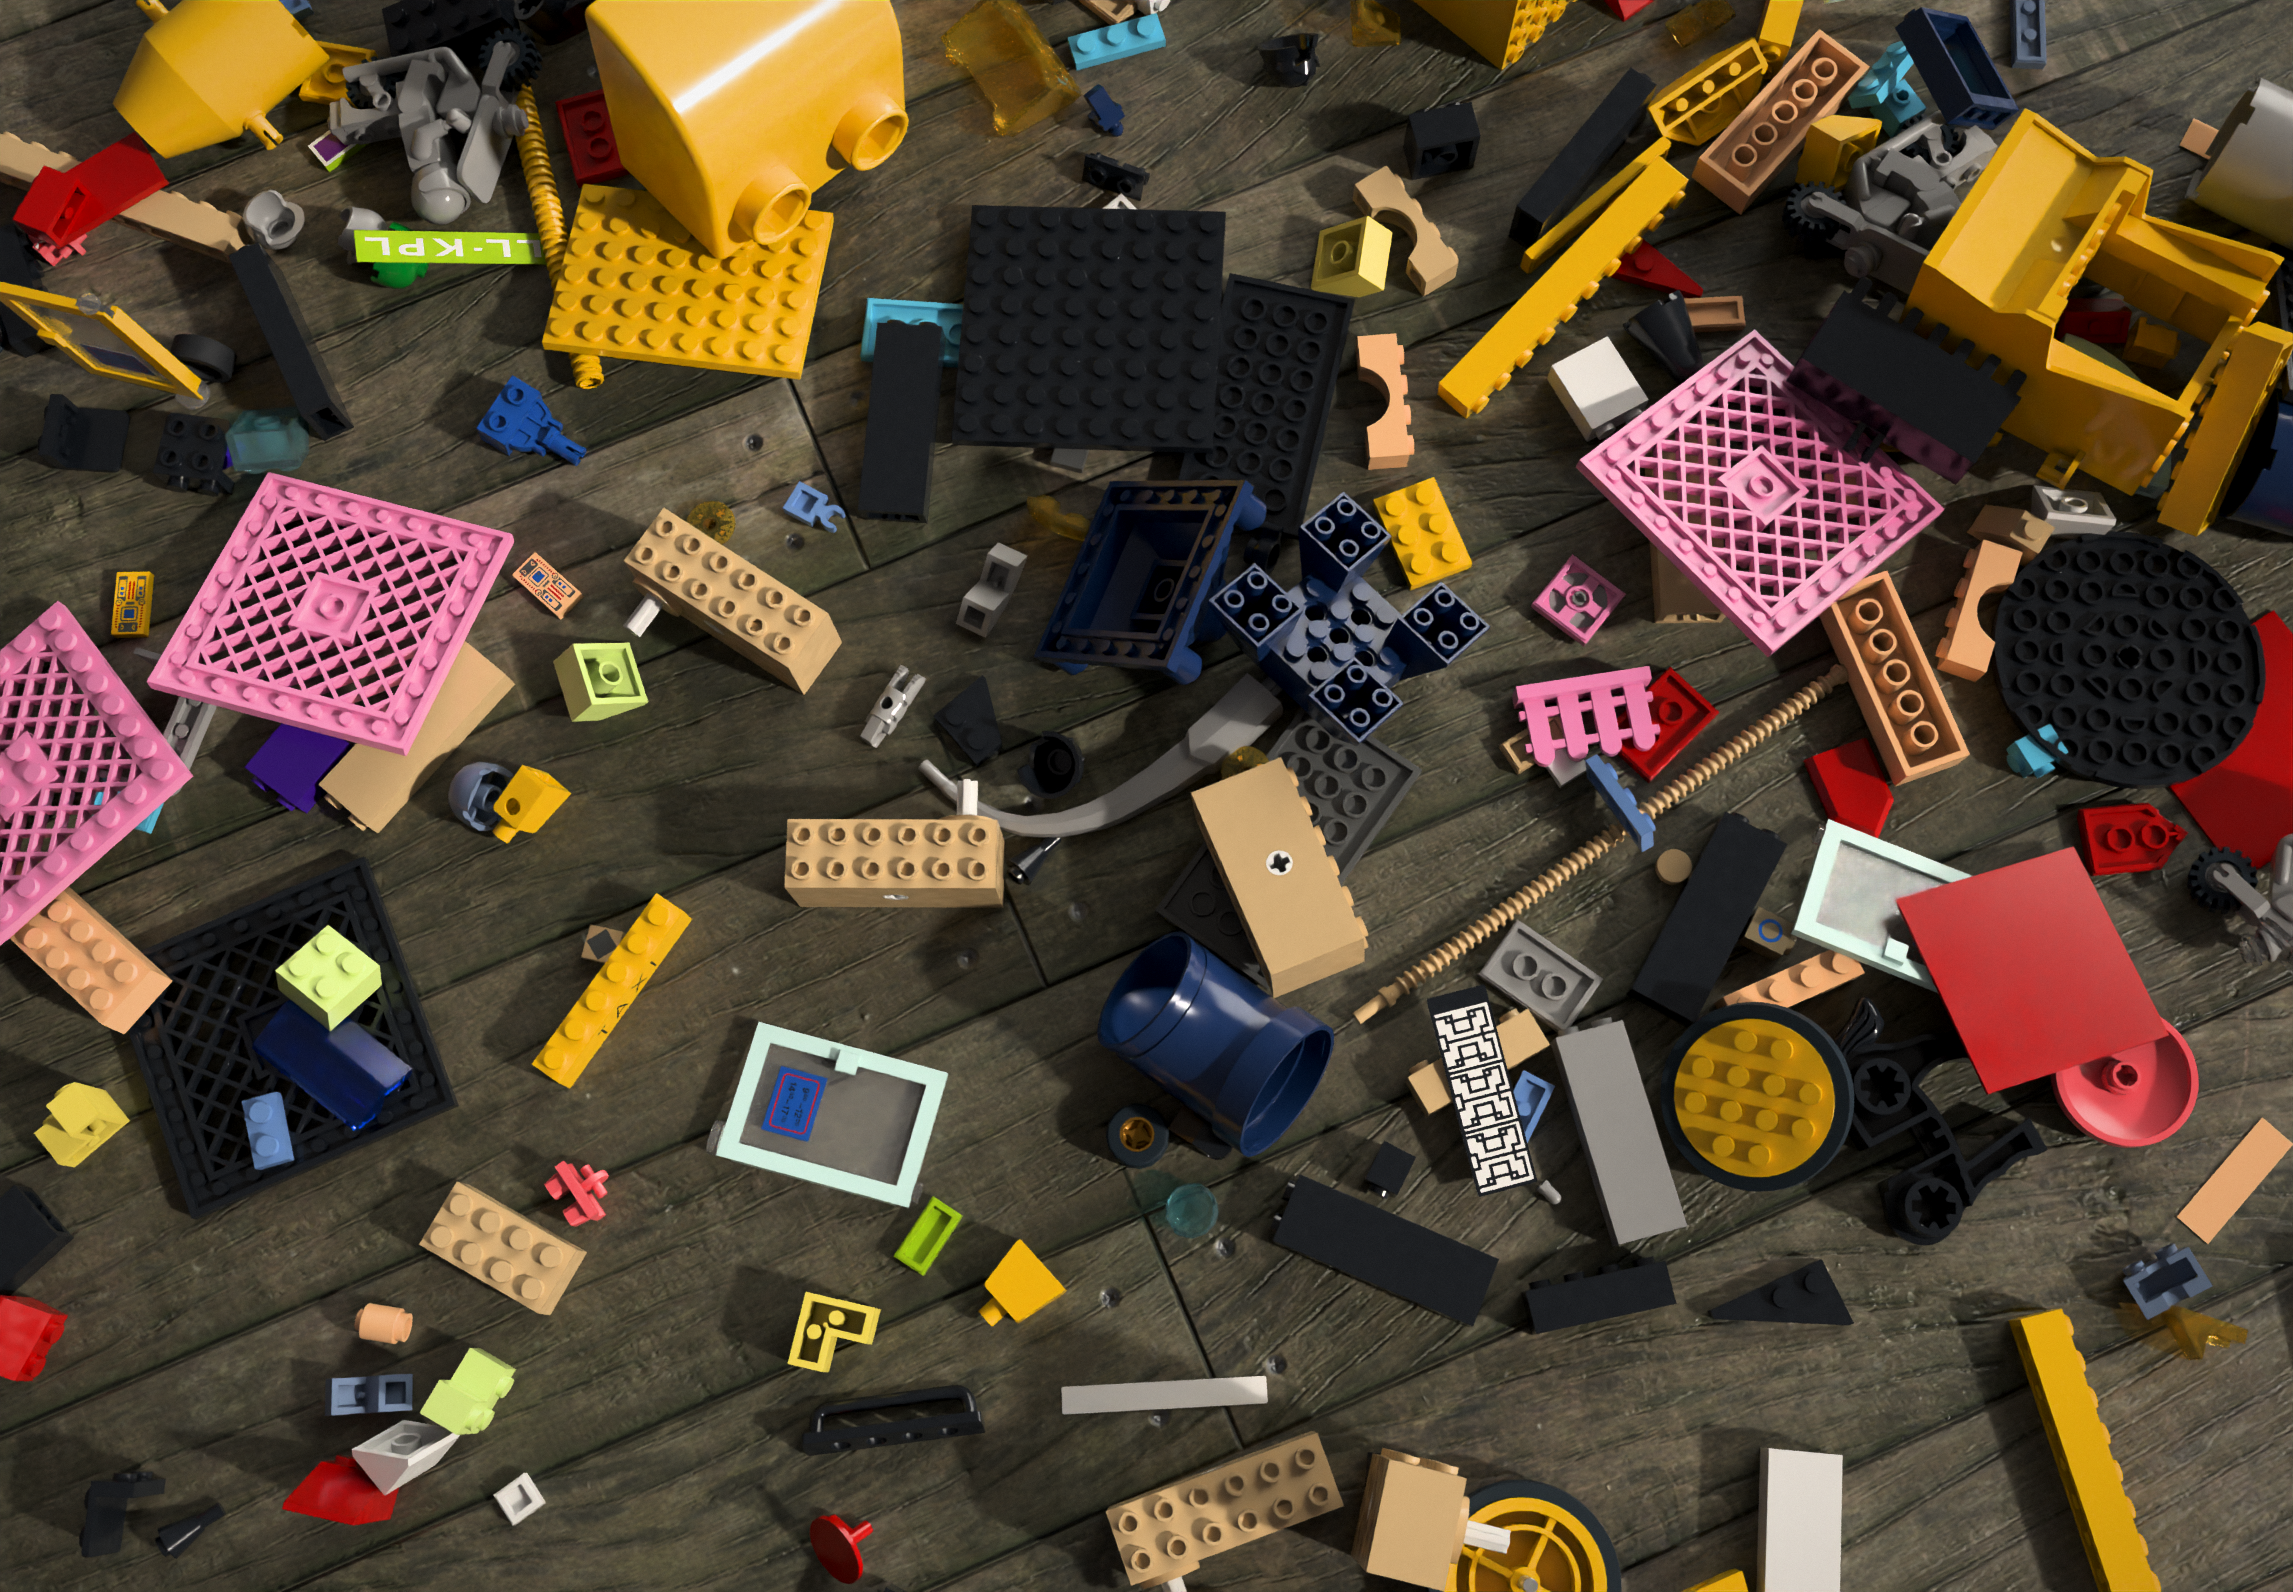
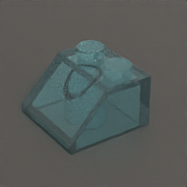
[225,407,309,474]

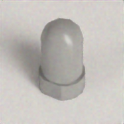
[1536,1179,1561,1204]

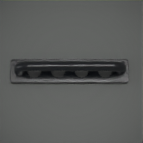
[802,1385,985,1456]

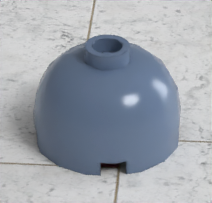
[448,762,514,831]

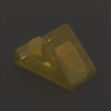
[1350,0,1401,47]
[2161,1306,2248,1360]

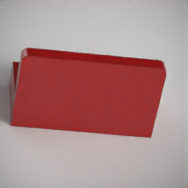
[2056,299,2132,343]

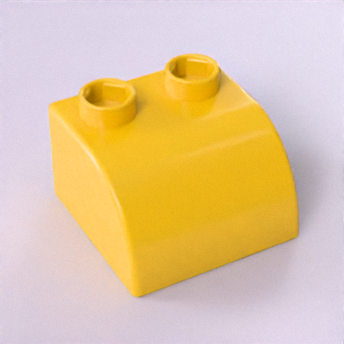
[585,0,909,259]

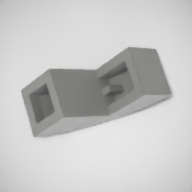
[956,542,1027,637]

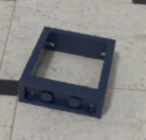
[1895,7,2019,130]

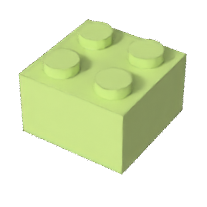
[275,925,382,1031]

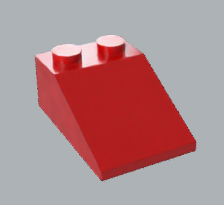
[282,1455,399,1526]

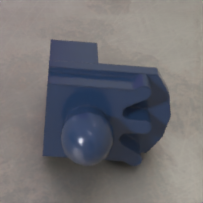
[1083,84,1125,137]

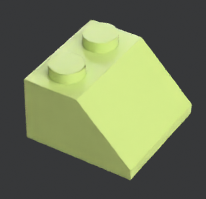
[553,643,648,722]

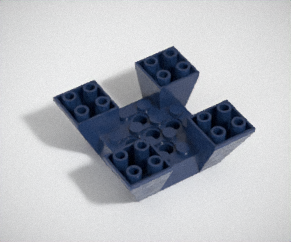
[1207,491,1490,746]

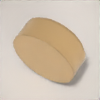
[1655,849,1692,885]

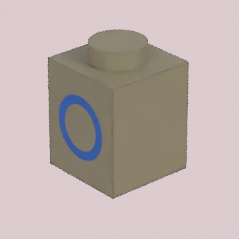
[1737,906,1797,961]

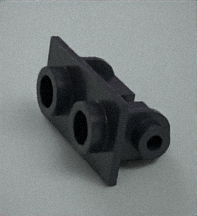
[1082,152,1150,201]

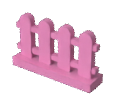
[1512,666,1661,767]

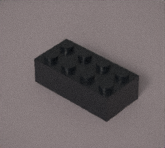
[382,0,521,74]

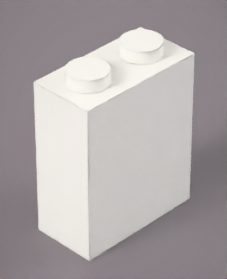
[1547,336,1649,442]

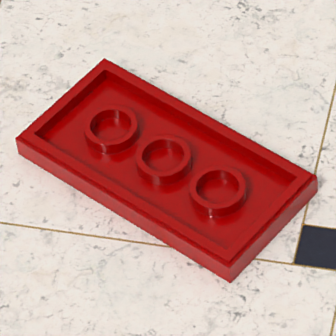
[24,131,170,250]

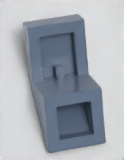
[325,1374,413,1416]

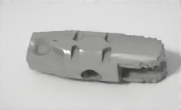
[860,665,926,748]

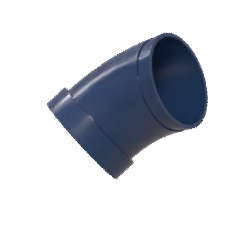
[1097,931,1334,1157]

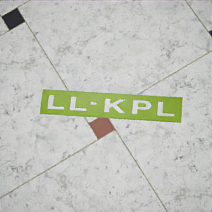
[354,230,547,265]

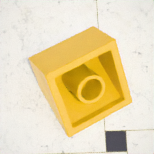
[1795,115,1882,194]

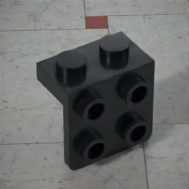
[38,394,130,473]
[153,413,235,497]
[79,1471,166,1558]

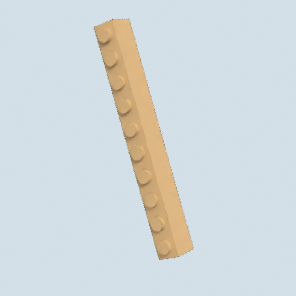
[0,132,251,264]

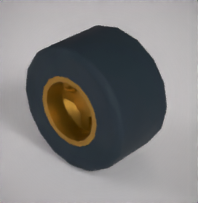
[1106,1103,1169,1169]

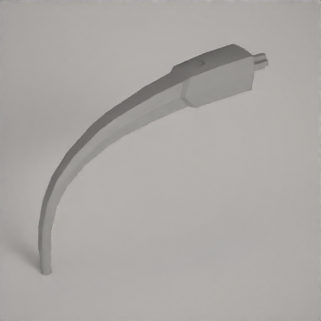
[918,673,1283,838]

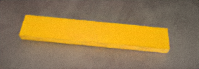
[1520,135,1671,274]

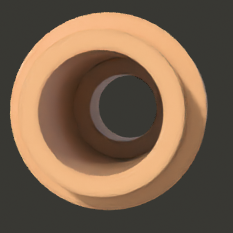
[355,1303,413,1344]

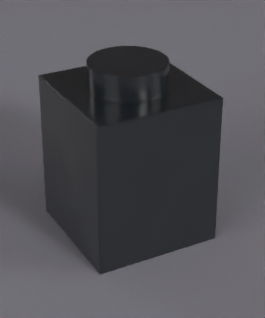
[1363,1141,1416,1200]

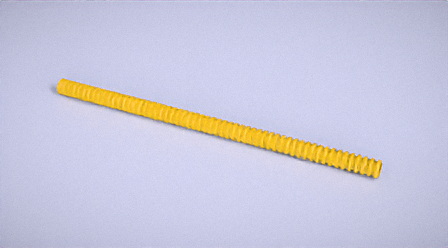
[515,80,604,389]

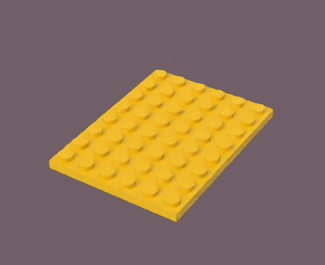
[542,184,834,380]

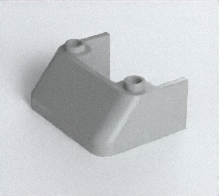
[81,647,217,797]

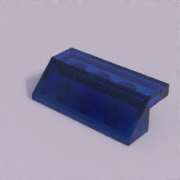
[252,999,412,1132]

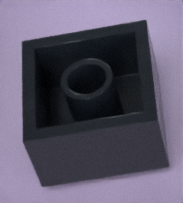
[1403,102,1481,180]

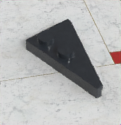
[1707,1259,1854,1326]

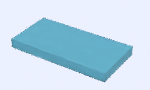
[860,298,963,368]

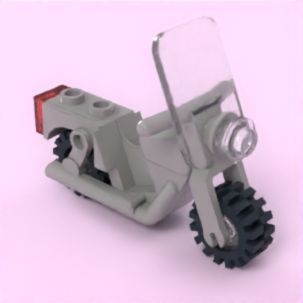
[2187,833,2293,974]

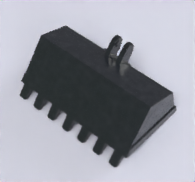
[1786,277,2027,485]

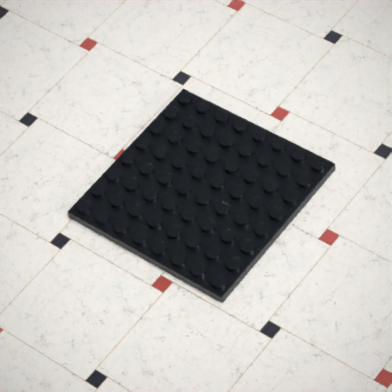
[952,205,1226,454]

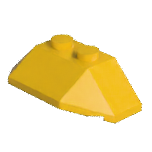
[1646,37,1768,146]

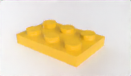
[1373,477,1473,591]

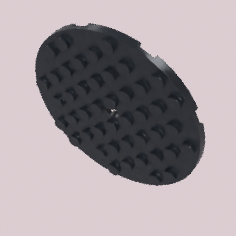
[1990,531,2266,789]

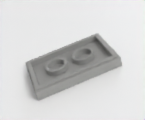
[1477,919,1603,1032]

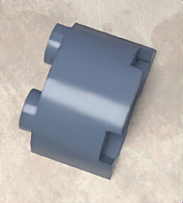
[2122,1243,2213,1320]

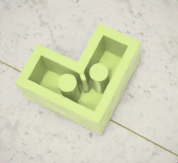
[420,1348,516,1435]

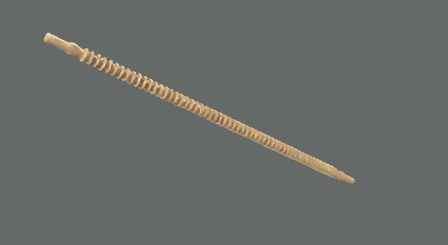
[1352,652,1866,1024]

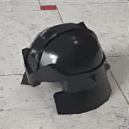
[1257,33,1320,88]
[1017,731,1085,799]

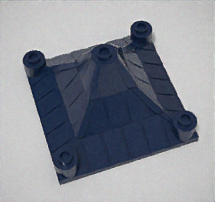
[1034,480,1267,685]

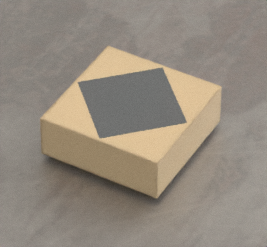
[581,924,626,964]

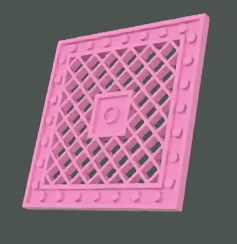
[1576,329,1944,657]
[147,472,514,756]
[0,601,193,946]

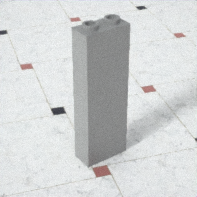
[1550,1017,1687,1246]

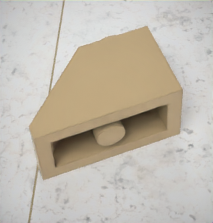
[1967,505,2055,567]

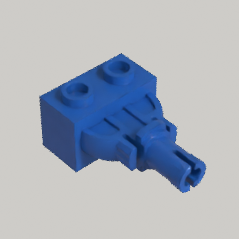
[476,375,587,466]

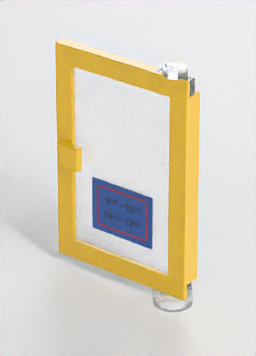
[0,282,210,410]

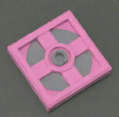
[1531,554,1626,647]

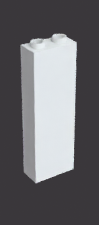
[1756,1447,1843,1592]

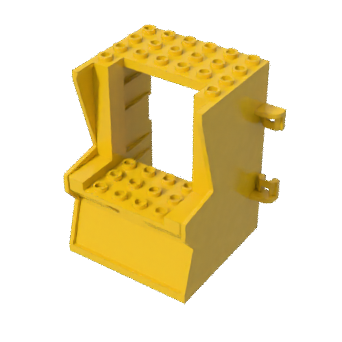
[1898,108,2285,496]

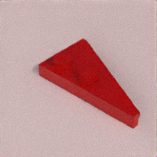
[1605,237,1703,298]

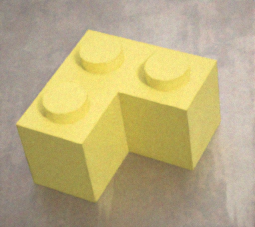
[34,1082,130,1168]
[787,1292,881,1372]

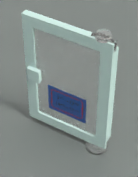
[1791,819,1972,993]
[706,1022,948,1209]

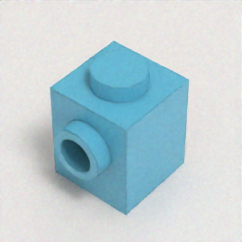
[1870,79,1927,138]
[2006,724,2069,779]

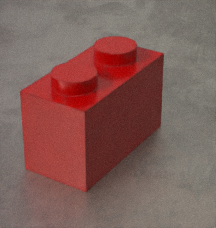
[12,165,92,248]

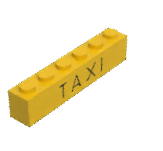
[532,893,692,1088]

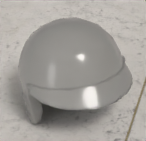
[243,189,305,250]
[338,206,388,265]

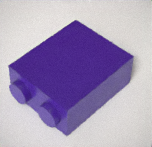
[245,723,353,813]

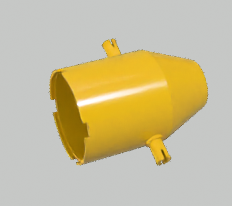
[113,0,331,159]

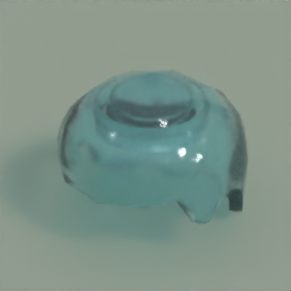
[1165,1183,1219,1239]

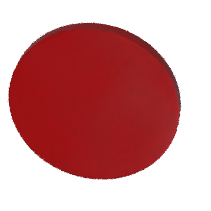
[810,1514,873,1584]

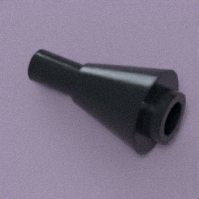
[1006,837,1061,886]
[155,1502,226,1559]

